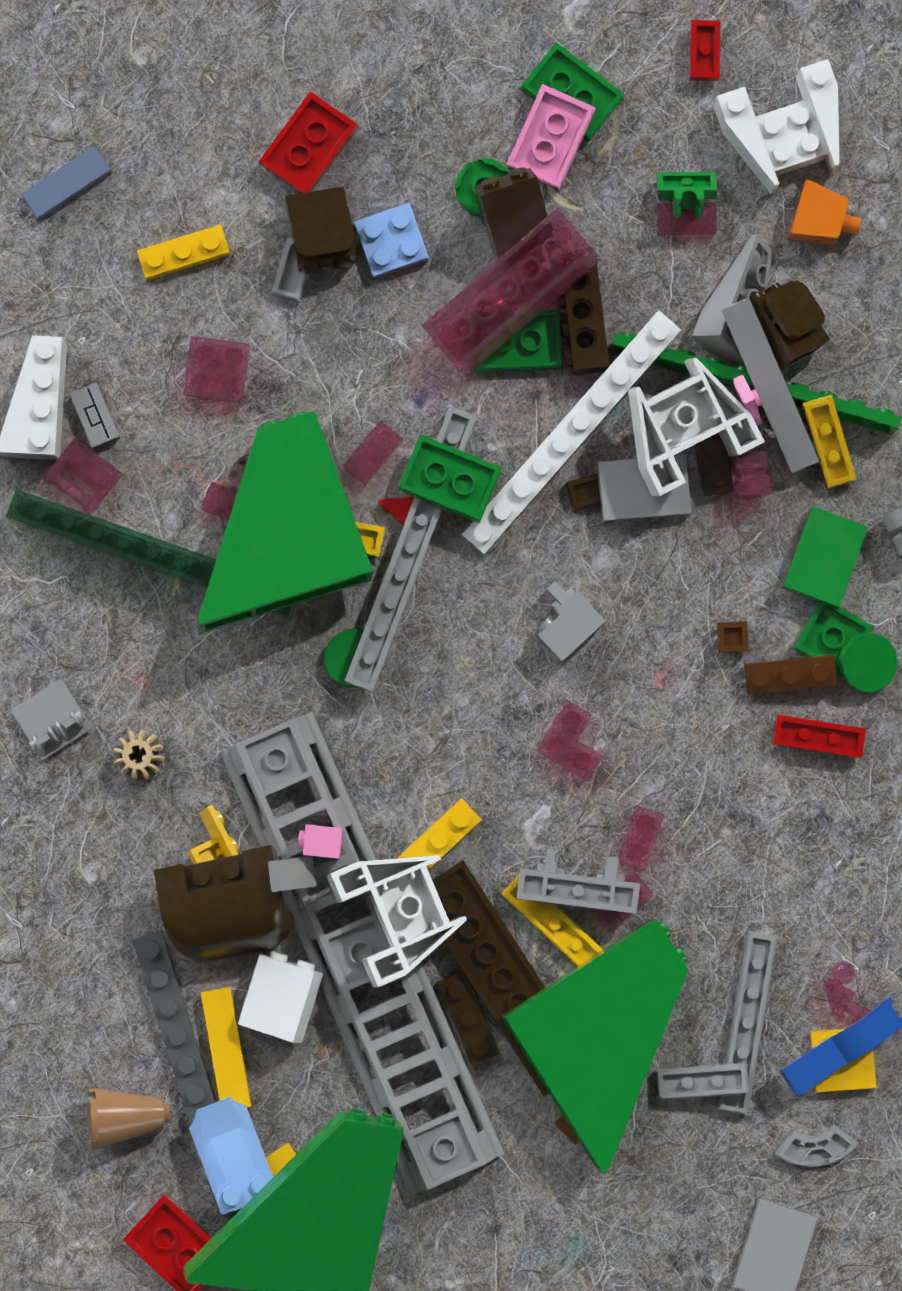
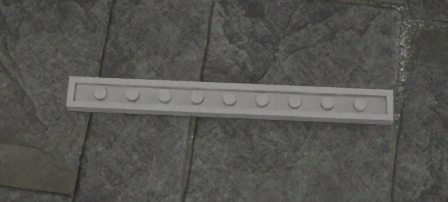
[344,406,477,693]

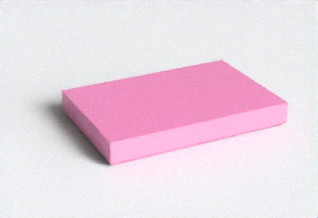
[506,84,596,190]

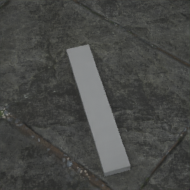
[721,297,819,473]
[717,931,778,1115]

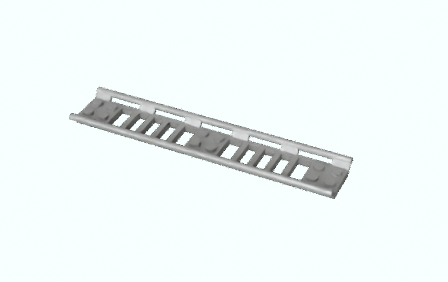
[220,712,504,1195]

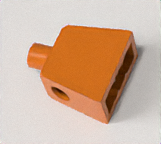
[787,179,862,245]

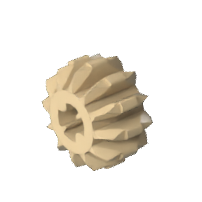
[113,730,165,780]

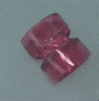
[729,451,774,500]

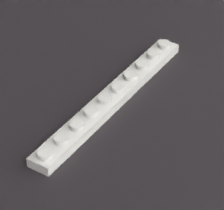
[462,310,681,554]

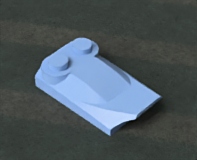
[189,1097,273,1215]

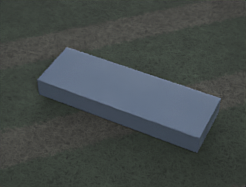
[21,145,112,220]

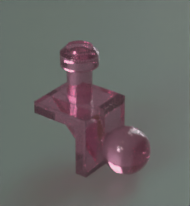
[822,961,871,1022]

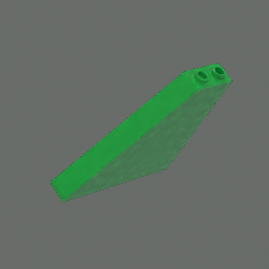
[198,411,373,634]
[501,919,689,1174]
[183,1109,404,1291]

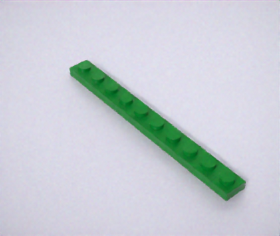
[610,332,901,435]

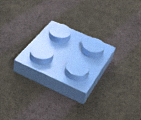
[354,203,429,279]

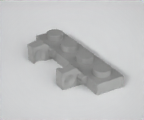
[517,849,640,914]

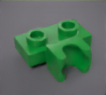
[656,172,717,218]

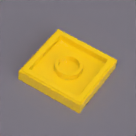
[810,1028,877,1092]

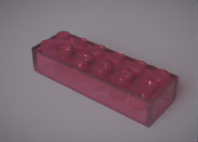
[422,208,601,376]

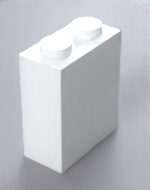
[238,951,323,1043]

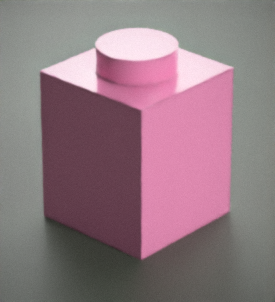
[298,824,343,859]

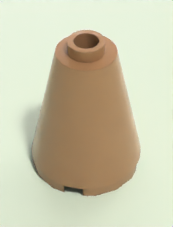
[87,1088,170,1150]

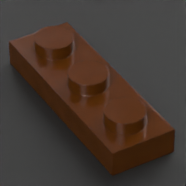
[744,655,837,694]

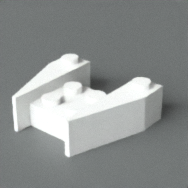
[713,59,839,194]
[628,358,765,496]
[326,855,467,988]

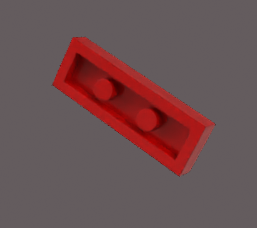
[772,715,866,758]

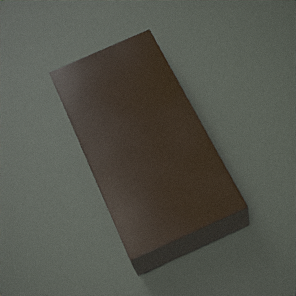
[565,473,601,512]

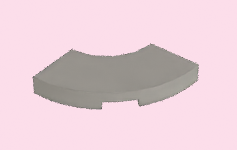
[773,1124,859,1167]

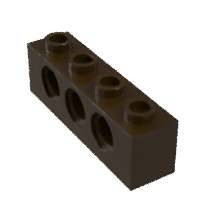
[554,250,610,375]

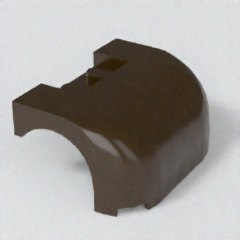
[154,845,294,962]

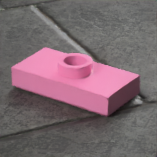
[733,375,763,426]

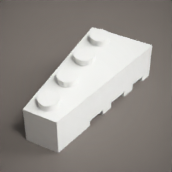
[0,335,67,460]

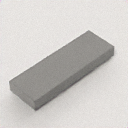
[656,1063,750,1100]

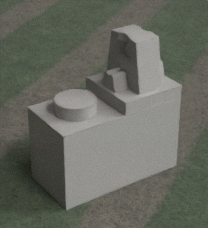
[537,581,606,663]

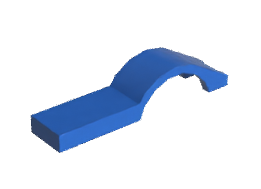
[779,997,902,1096]

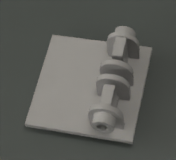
[11,679,93,761]

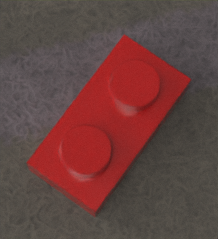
[689,20,721,81]

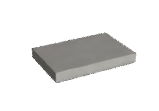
[597,455,691,522]
[732,1198,818,1291]

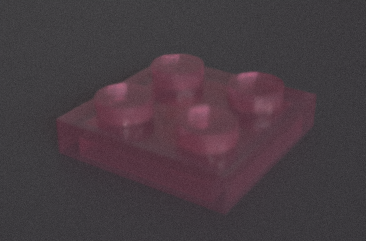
[183,336,251,404]

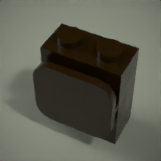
[474,167,555,260]
[285,186,357,274]
[749,281,830,370]

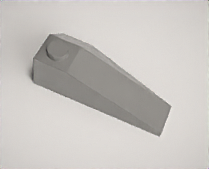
[692,234,772,366]

